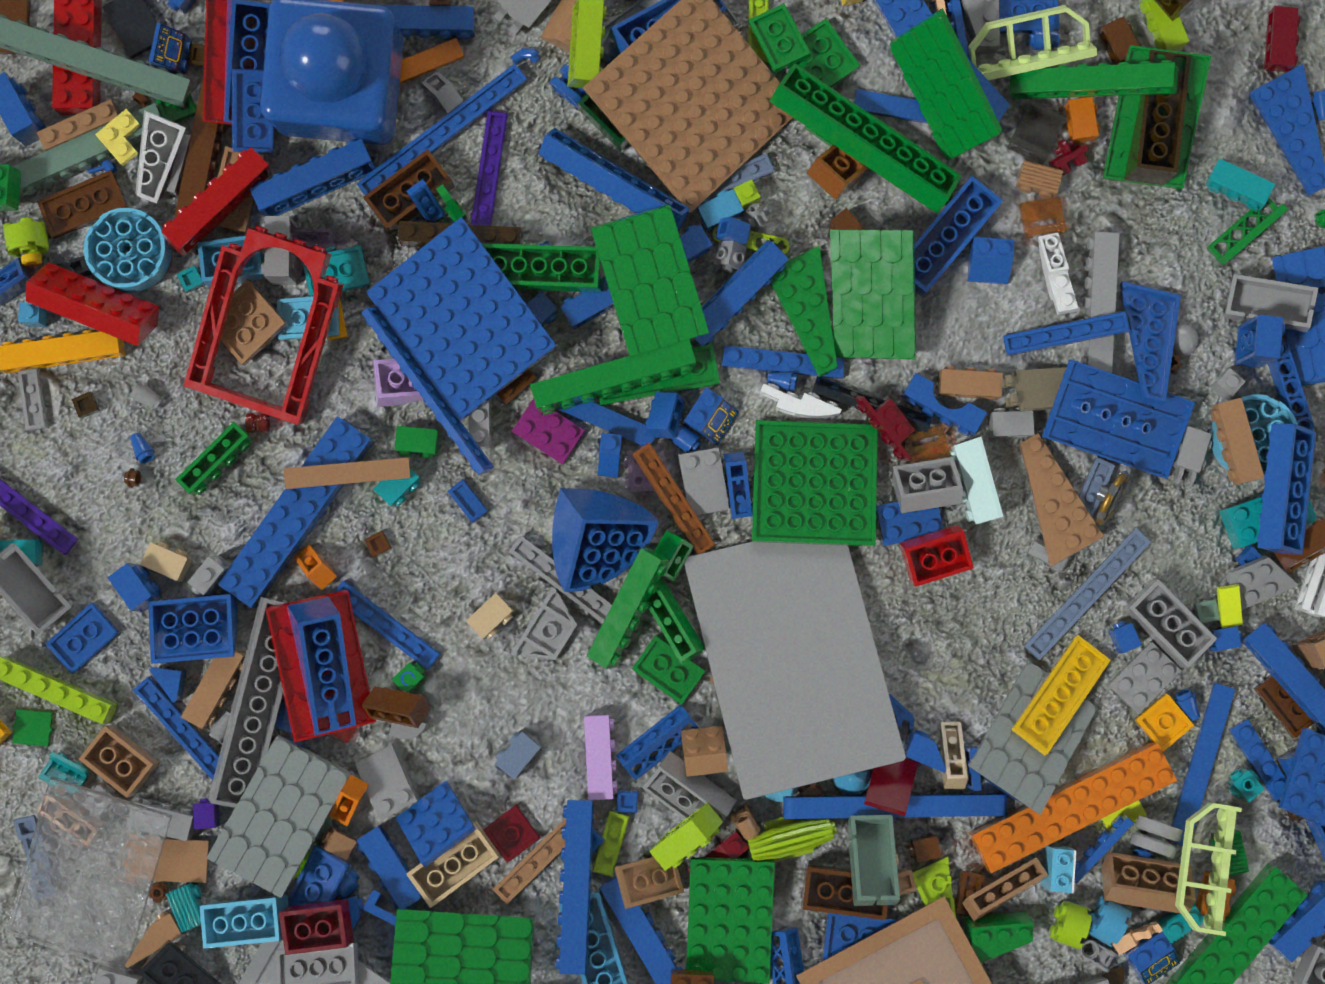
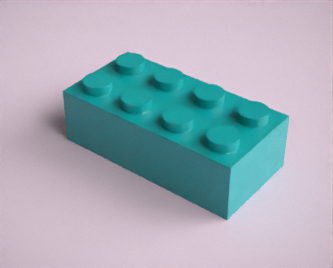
[1219,496,1318,549]

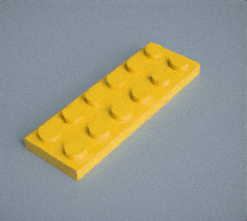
[1011,635,1111,756]

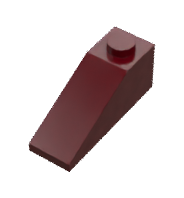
[687,829,749,872]

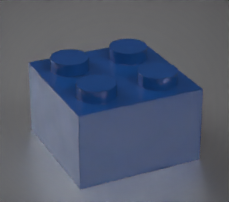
[107,563,163,612]

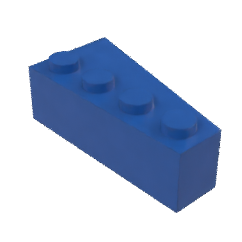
[1268,880,1325,962]

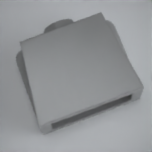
[187,555,231,597]

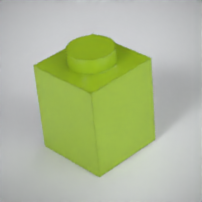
[734,179,761,210]

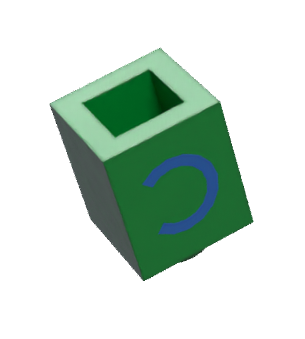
[391,662,426,693]

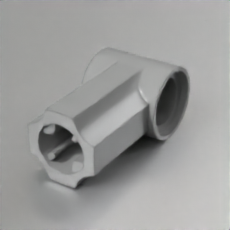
[1027,537,1071,573]

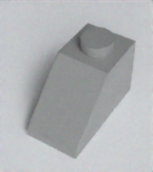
[421,71,463,113]

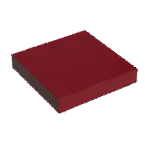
[483,804,541,863]

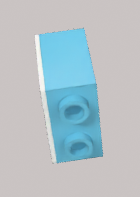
[1041,844,1076,893]

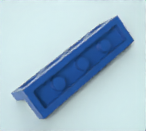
[616,704,699,781]
[770,927,804,984]

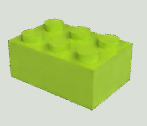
[649,802,723,871]

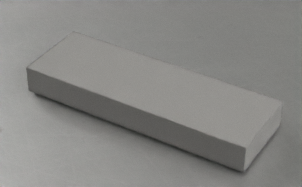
[17,368,48,431]

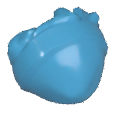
[833,770,871,795]

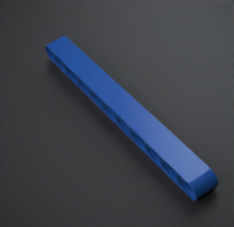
[783,793,1007,819]

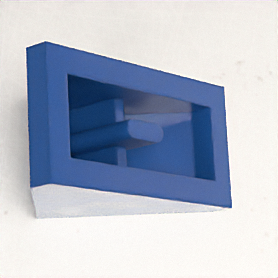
[149,667,187,703]

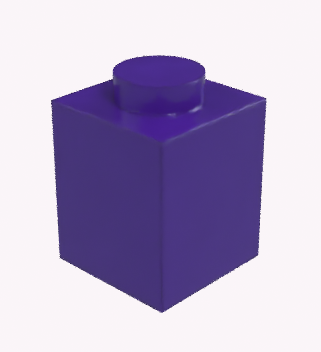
[193,798,220,829]

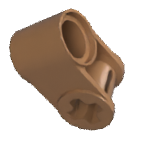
[728,803,760,840]

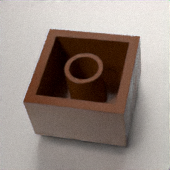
[807,145,868,200]

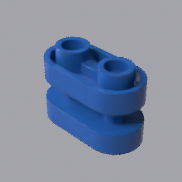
[549,64,587,108]

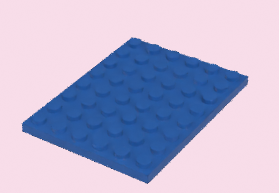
[366,217,558,421]

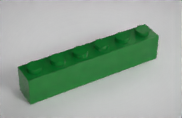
[587,548,669,669]

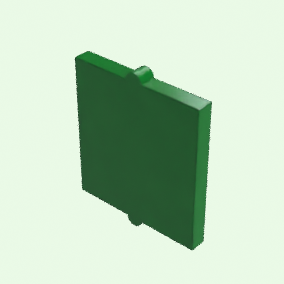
[12,709,53,746]

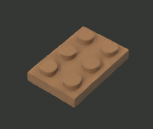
[615,857,684,909]

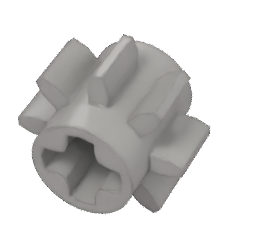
[744,203,770,228]

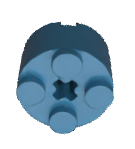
[1088,896,1132,947]

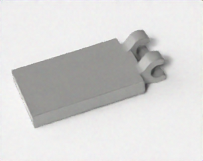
[493,0,551,35]

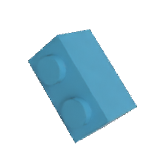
[697,189,744,233]

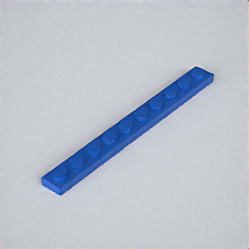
[356,64,527,195]
[362,307,494,475]

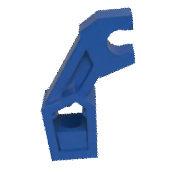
[889,694,915,730]

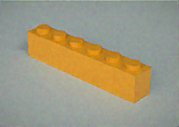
[0,330,125,374]

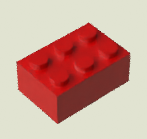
[899,525,974,587]

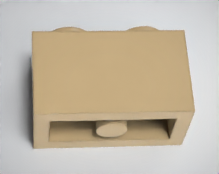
[140,541,193,582]
[466,593,514,639]

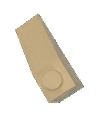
[940,722,968,789]

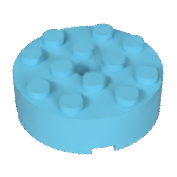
[84,208,172,292]
[1210,394,1298,475]

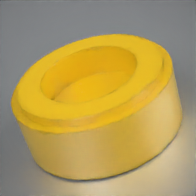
[20,253,43,267]

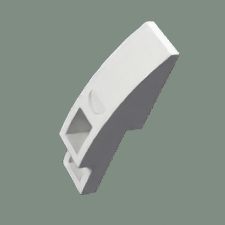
[1038,233,1078,315]
[760,383,842,419]

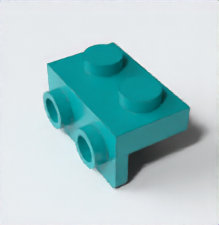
[38,752,89,797]

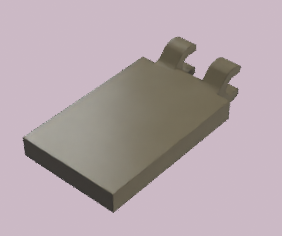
[1000,367,1067,412]

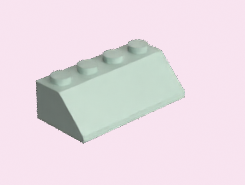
[949,437,1003,526]

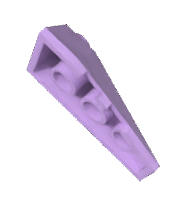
[373,359,423,407]

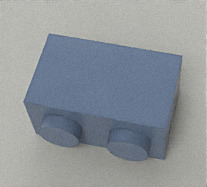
[495,731,542,780]

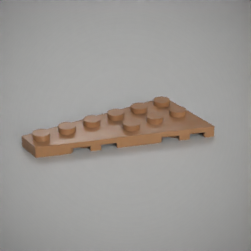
[1020,433,1104,567]

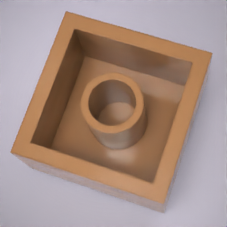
[681,726,728,777]

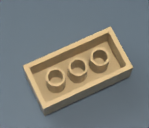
[406,821,501,908]

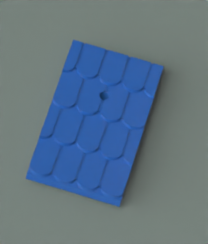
[1272,246,1325,386]
[1042,359,1195,479]

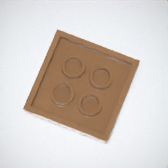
[221,279,288,366]

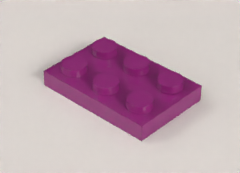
[512,398,585,465]

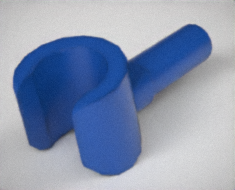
[87,160,118,174]

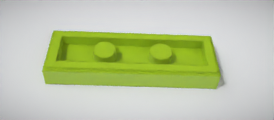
[593,810,630,877]

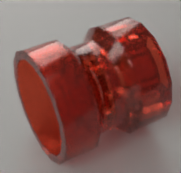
[245,413,270,433]

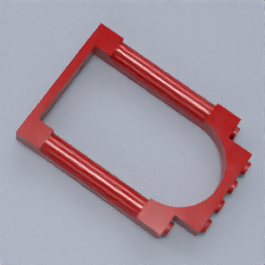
[183,225,344,425]

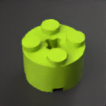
[3,217,49,257]
[1048,900,1092,949]

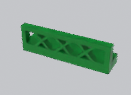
[1206,198,1288,265]

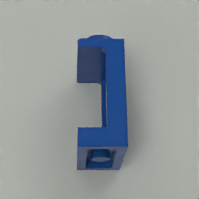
[363,890,396,926]

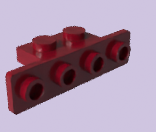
[854,396,915,461]

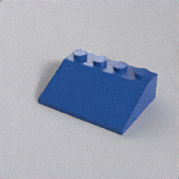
[148,594,238,664]

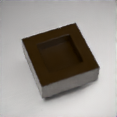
[188,43,204,66]
[71,391,100,419]

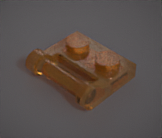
[1019,197,1067,239]
[903,424,951,464]

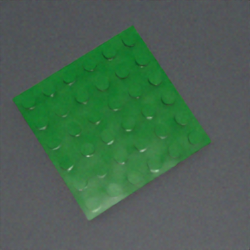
[752,420,878,547]

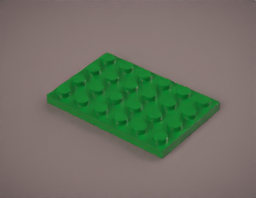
[686,857,775,983]

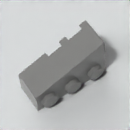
[960,0,1000,54]

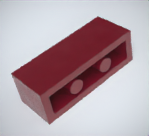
[1264,6,1301,72]

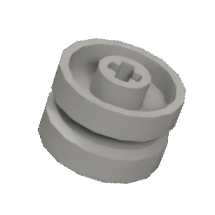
[1129,815,1183,859]

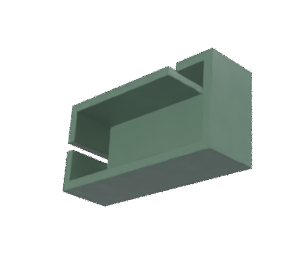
[847,815,900,906]

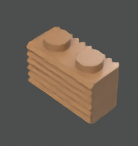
[1015,160,1063,199]

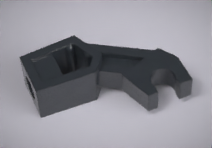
[42,252,93,277]

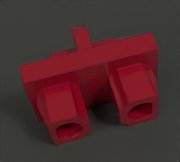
[1048,139,1089,176]

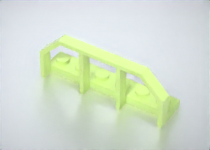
[968,5,1097,80]
[1175,802,1242,936]

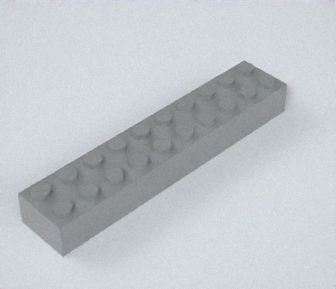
[208,597,286,808]

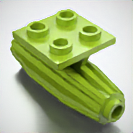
[748,817,837,862]

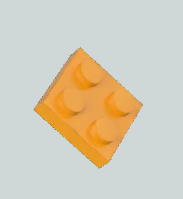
[1134,693,1194,752]

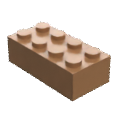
[1101,852,1196,913]

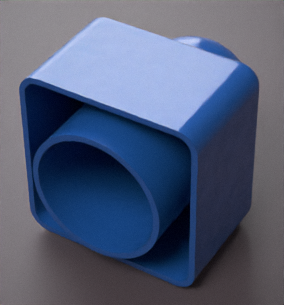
[260,0,404,145]

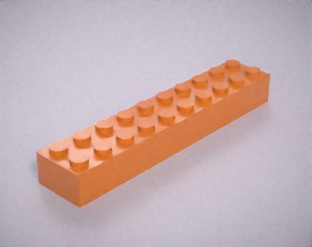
[968,742,1177,873]

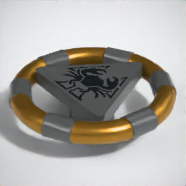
[1096,471,1129,526]

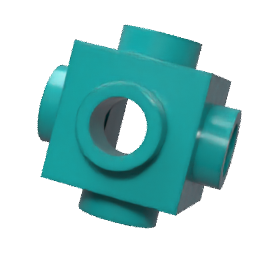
[1227,768,1265,803]

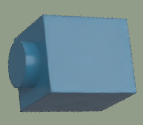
[18,302,48,327]

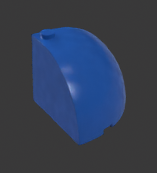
[552,488,659,592]

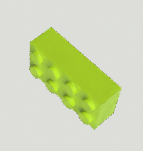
[567,0,606,88]

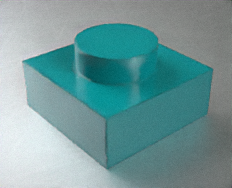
[176,265,205,293]

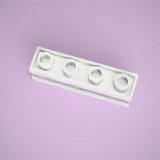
[1294,554,1325,617]

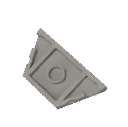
[1227,555,1298,610]
[511,587,577,660]

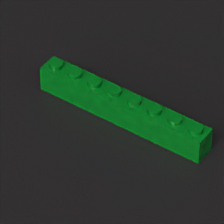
[1009,60,1179,100]

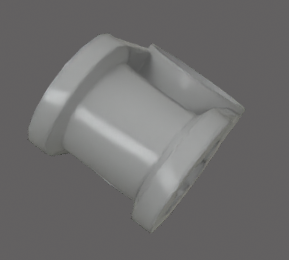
[1075,937,1118,973]

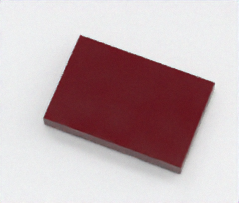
[864,758,918,816]

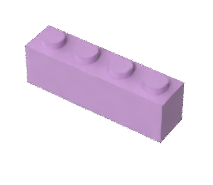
[584,714,617,800]

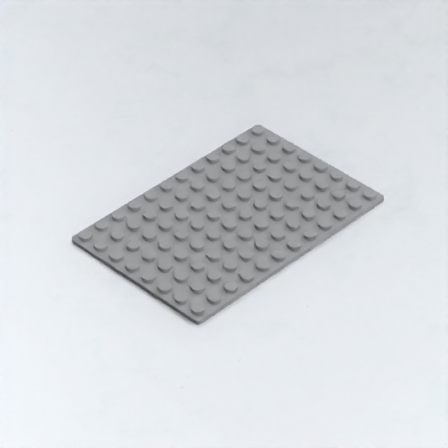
[684,542,906,800]

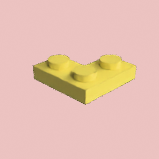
[95,109,141,166]

